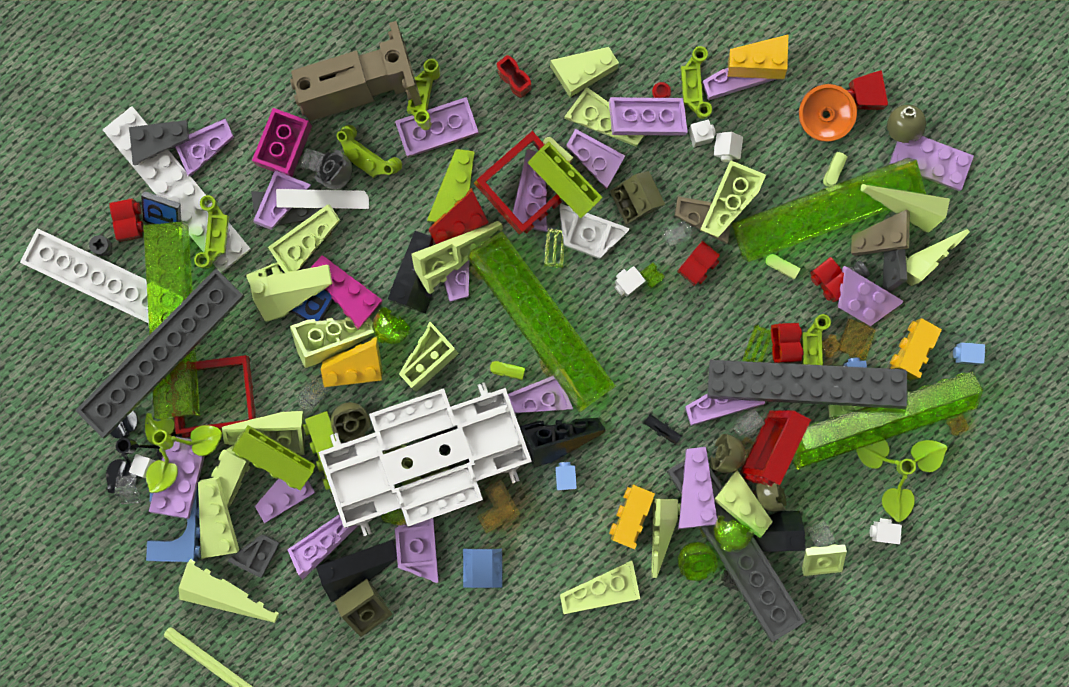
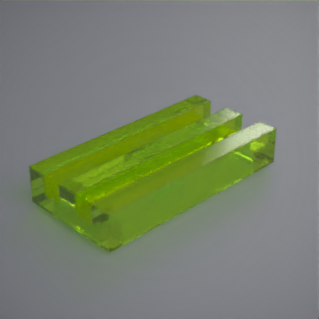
[544,229,564,268]
[742,324,771,362]

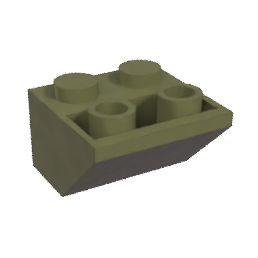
[610,171,665,225]

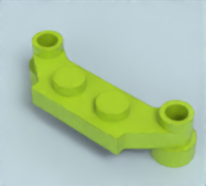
[680,46,712,119]
[407,59,440,130]
[337,125,402,178]
[194,195,229,269]
[801,314,831,365]

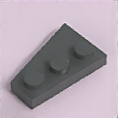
[129,120,190,166]

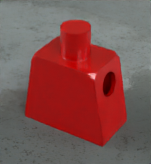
[847,70,888,110]

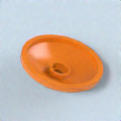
[799,84,857,142]

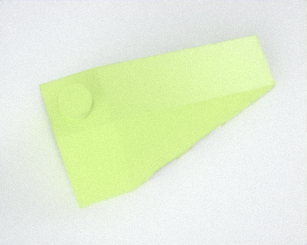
[700,160,766,238]
[906,229,970,286]
[250,265,333,322]
[290,317,377,368]
[222,411,305,455]
[651,498,681,578]

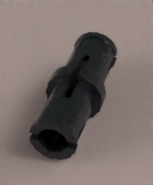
[643,413,682,445]

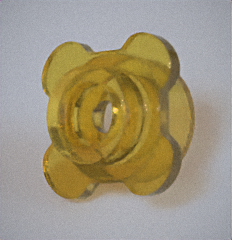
[822,334,843,357]
[946,413,969,436]

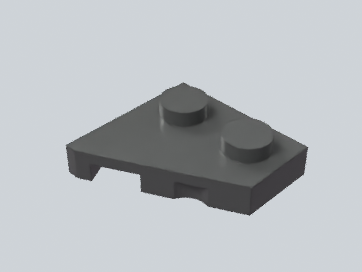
[228,534,280,578]

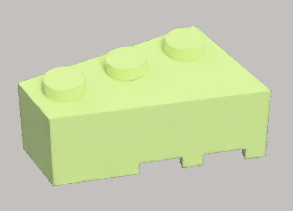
[550,47,619,97]
[399,322,459,392]

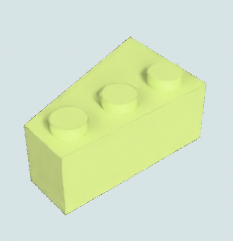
[211,445,250,508]

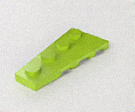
[427,149,475,223]

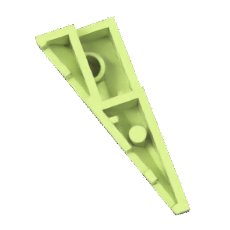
[860,184,950,232]
[412,221,503,294]
[179,559,279,623]

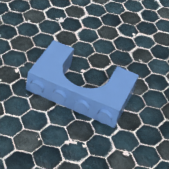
[146,486,201,562]

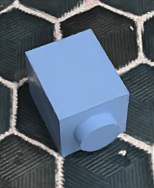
[953,343,985,365]
[555,462,577,490]

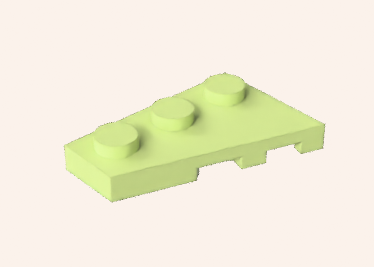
[714,470,773,538]

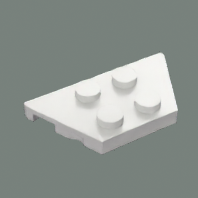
[559,204,629,259]

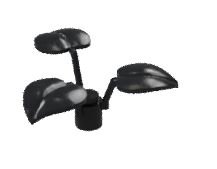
[106,411,183,493]

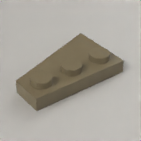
[674,196,731,244]
[851,209,910,256]

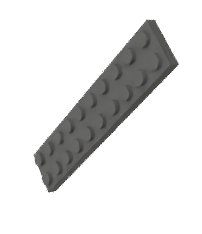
[75,268,245,438]
[707,360,907,409]
[667,461,806,642]

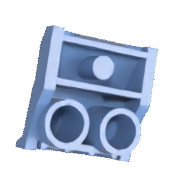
[463,548,502,588]

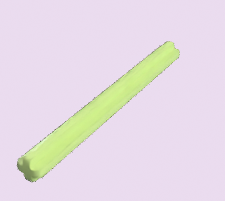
[164,627,252,687]

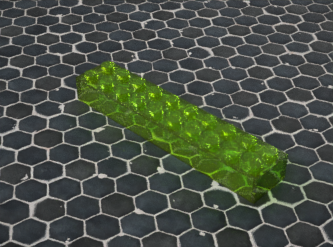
[731,158,926,262]
[143,222,200,419]
[467,231,616,412]
[792,371,983,470]

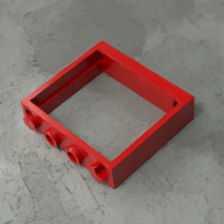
[474,131,562,235]
[170,355,256,438]
[740,410,811,486]

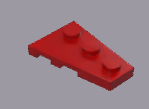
[429,188,489,244]

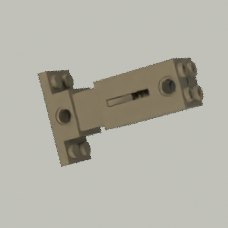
[290,21,422,121]

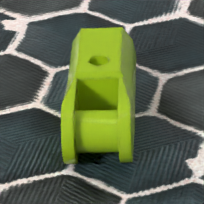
[490,361,525,381]

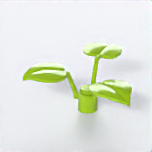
[145,413,222,493]
[856,436,948,522]

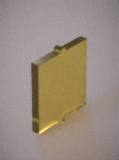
[838,319,875,361]

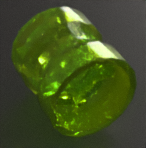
[640,262,665,289]

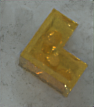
[477,480,521,533]

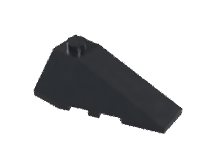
[388,231,433,314]
[519,418,605,468]
[749,511,806,552]
[316,539,397,602]

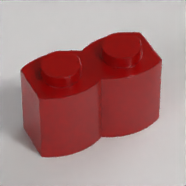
[497,55,531,98]
[109,198,145,242]
[677,241,720,286]
[810,257,844,302]
[771,323,804,363]

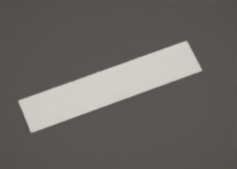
[276,189,369,209]

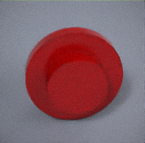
[652,82,671,98]

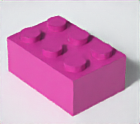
[252,108,312,177]

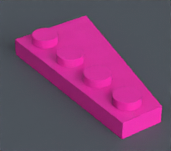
[311,255,382,330]

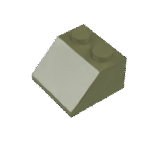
[335,579,393,637]

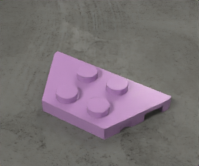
[838,266,903,326]
[395,518,439,583]

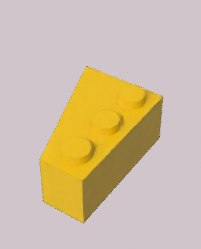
[727,35,788,79]
[890,318,942,381]
[321,337,383,387]
[609,485,655,549]

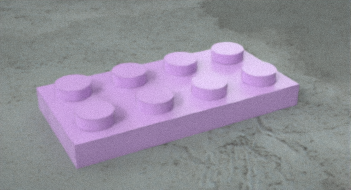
[395,97,479,158]
[609,97,688,135]
[889,136,974,191]
[149,437,205,519]

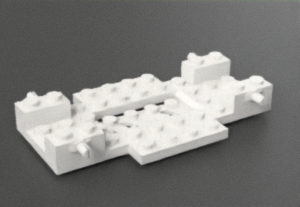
[319,383,532,536]

